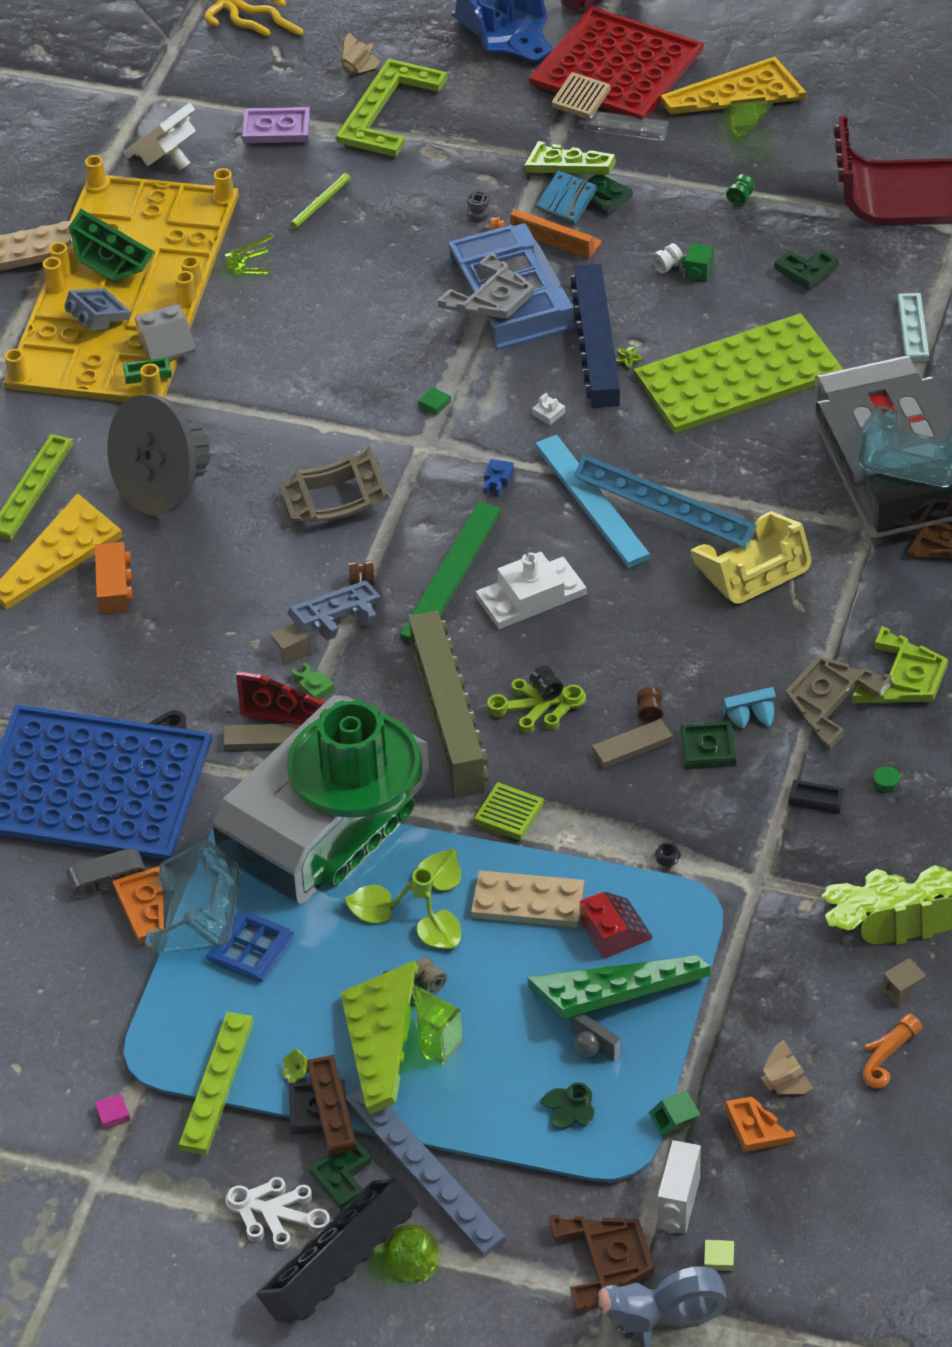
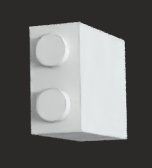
[658,1140,701,1234]

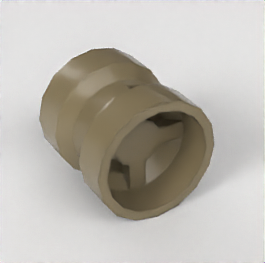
[414,957,447,995]

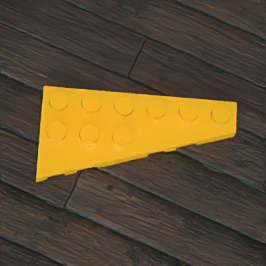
[661,57,807,114]
[0,493,123,610]

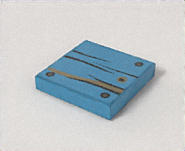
[536,170,597,224]

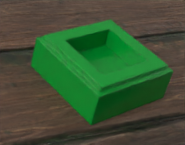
[418,387,451,415]

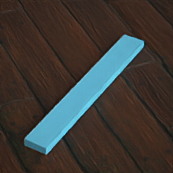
[536,434,650,568]

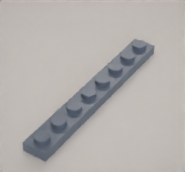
[345,1087,506,1258]

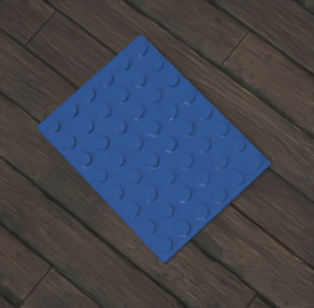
[0,704,212,862]

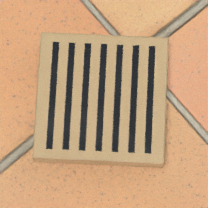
[552,72,611,120]

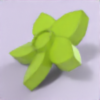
[616,346,643,370]

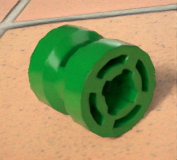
[726,175,755,206]

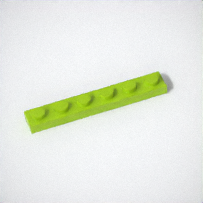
[179,1012,254,1156]

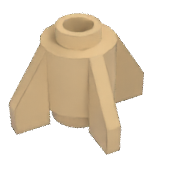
[341,33,380,74]
[761,1041,813,1094]

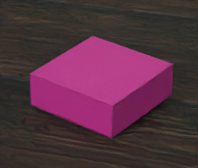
[94,1094,130,1129]

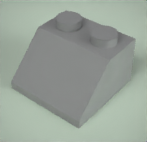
[135,304,196,360]

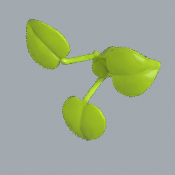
[345,849,461,950]

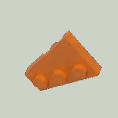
[112,866,164,945]

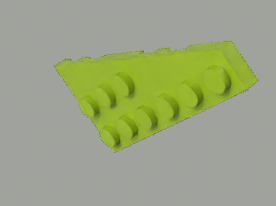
[340,960,419,1115]

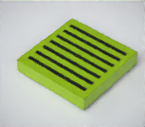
[474,782,544,841]

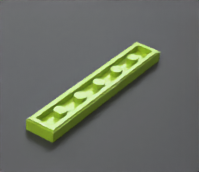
[0,434,73,541]

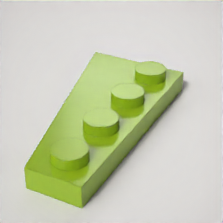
[525,141,616,175]

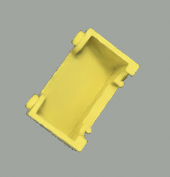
[690,511,811,604]

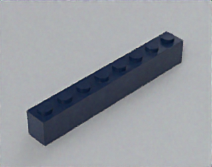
[570,264,620,408]

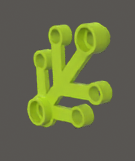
[487,679,586,733]

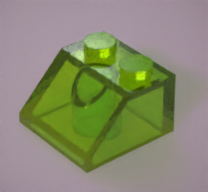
[412,985,463,1065]

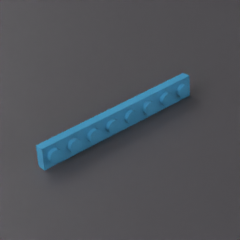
[574,454,757,549]

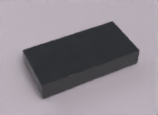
[788,780,845,814]

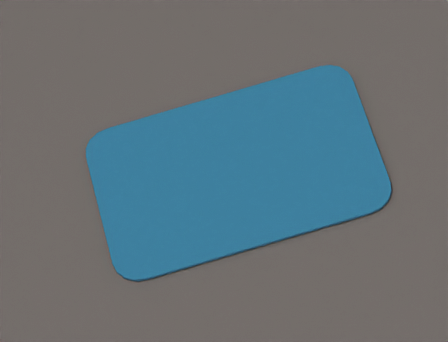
[123,824,723,1183]

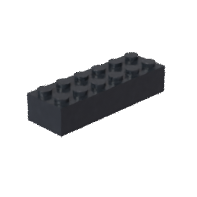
[256,1177,419,1321]

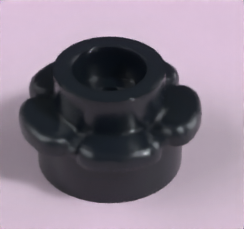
[655,842,681,866]

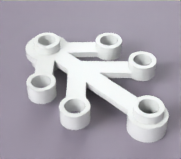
[225,1177,330,1250]

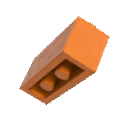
[95,542,133,614]

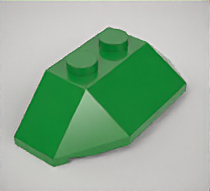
[69,209,155,282]

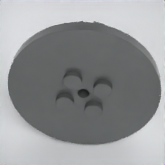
[107,394,211,516]

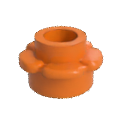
[490,216,504,231]

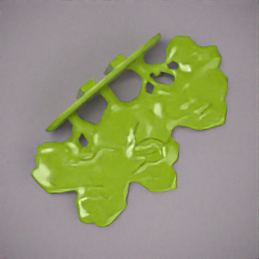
[821,865,952,945]

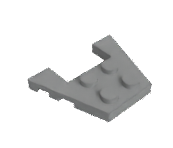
[438,252,534,319]

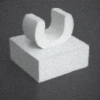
[532,393,565,425]

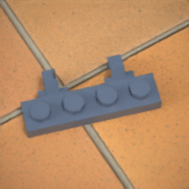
[287,580,381,641]

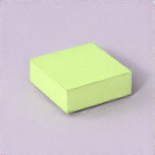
[704,1240,734,1271]

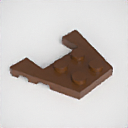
[549,1215,654,1315]

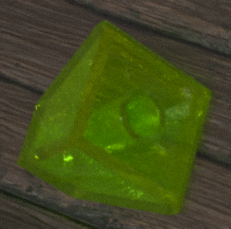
[723,100,773,136]

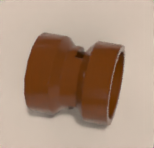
[348,561,375,586]
[637,687,663,723]

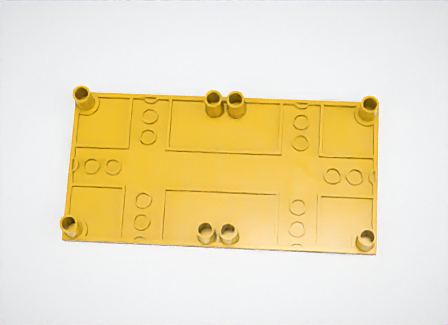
[3,155,239,402]

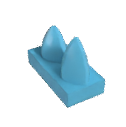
[721,687,776,728]

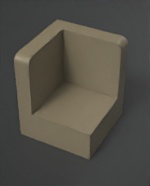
[271,622,311,665]
[882,958,925,1008]

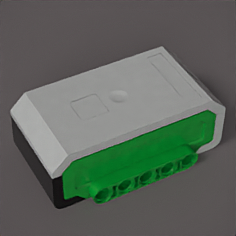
[212,695,429,904]

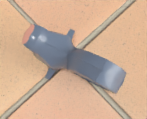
[598,1266,728,1347]

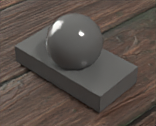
[571,1013,621,1061]

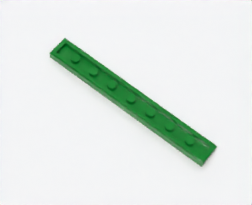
[400,502,501,643]

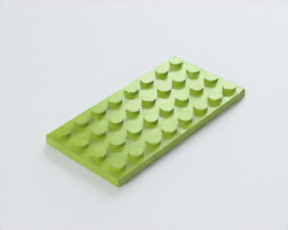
[634,313,843,434]

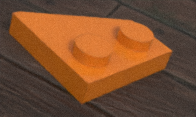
[724,1097,796,1152]

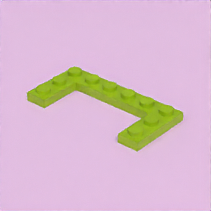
[336,59,448,157]

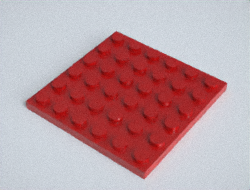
[529,6,704,122]

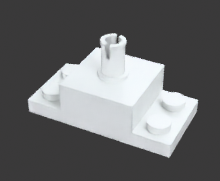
[123,103,196,171]
[476,552,587,629]

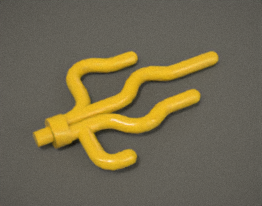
[204,0,303,37]

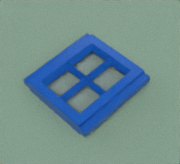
[206,910,295,982]

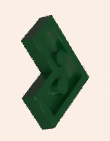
[774,249,839,289]
[309,1139,372,1210]

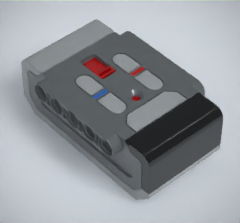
[814,355,952,538]

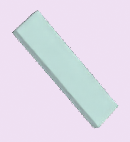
[897,293,929,362]

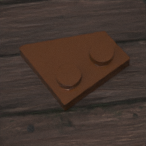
[907,522,952,558]

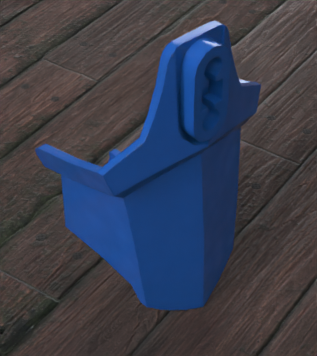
[451,0,553,64]

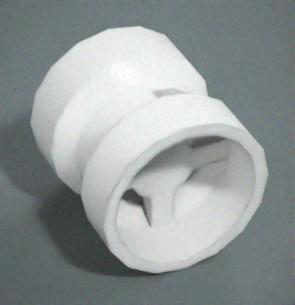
[652,243,683,274]

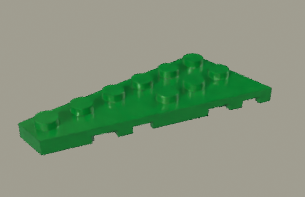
[527,955,711,1019]

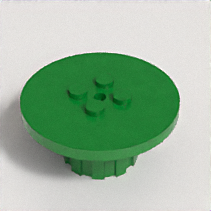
[287,699,421,818]

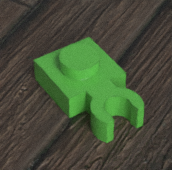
[292,662,335,700]

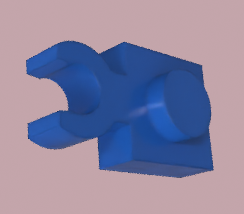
[484,459,514,497]

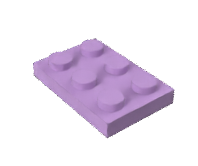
[242,107,310,144]

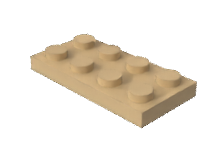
[0,220,75,271]
[471,870,585,928]

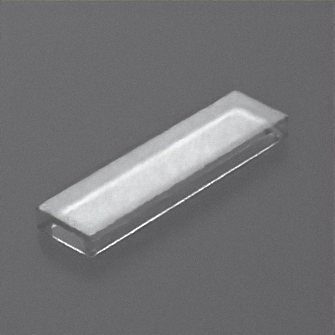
[579,111,669,141]

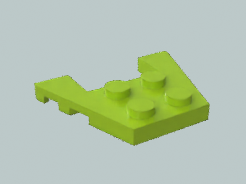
[852,626,948,703]

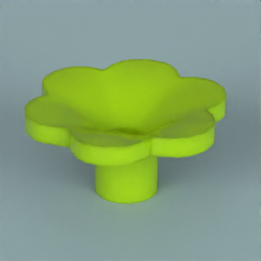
[282,1049,308,1083]

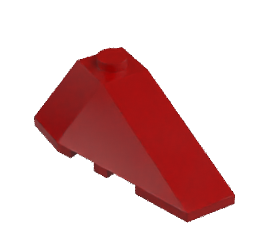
[236,672,325,725]

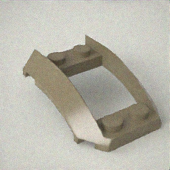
[280,446,392,522]

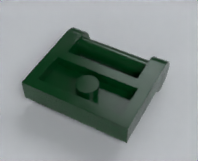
[587,174,633,215]

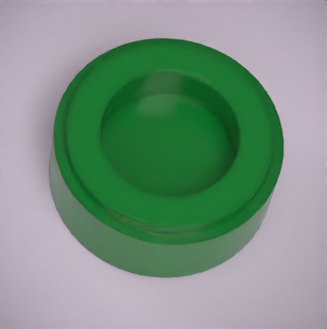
[873,767,900,792]

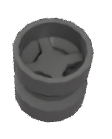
[467,191,490,222]

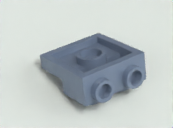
[64,288,131,331]

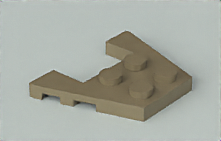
[786,656,894,750]

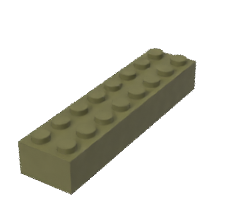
[409,611,489,798]

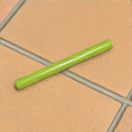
[290,173,351,229]

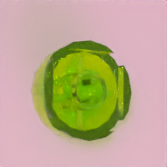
[382,1224,440,1283]

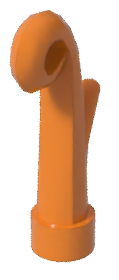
[862,1013,923,1089]

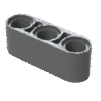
[66,848,146,899]

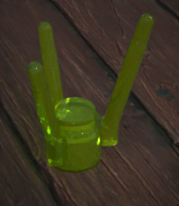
[225,234,274,275]

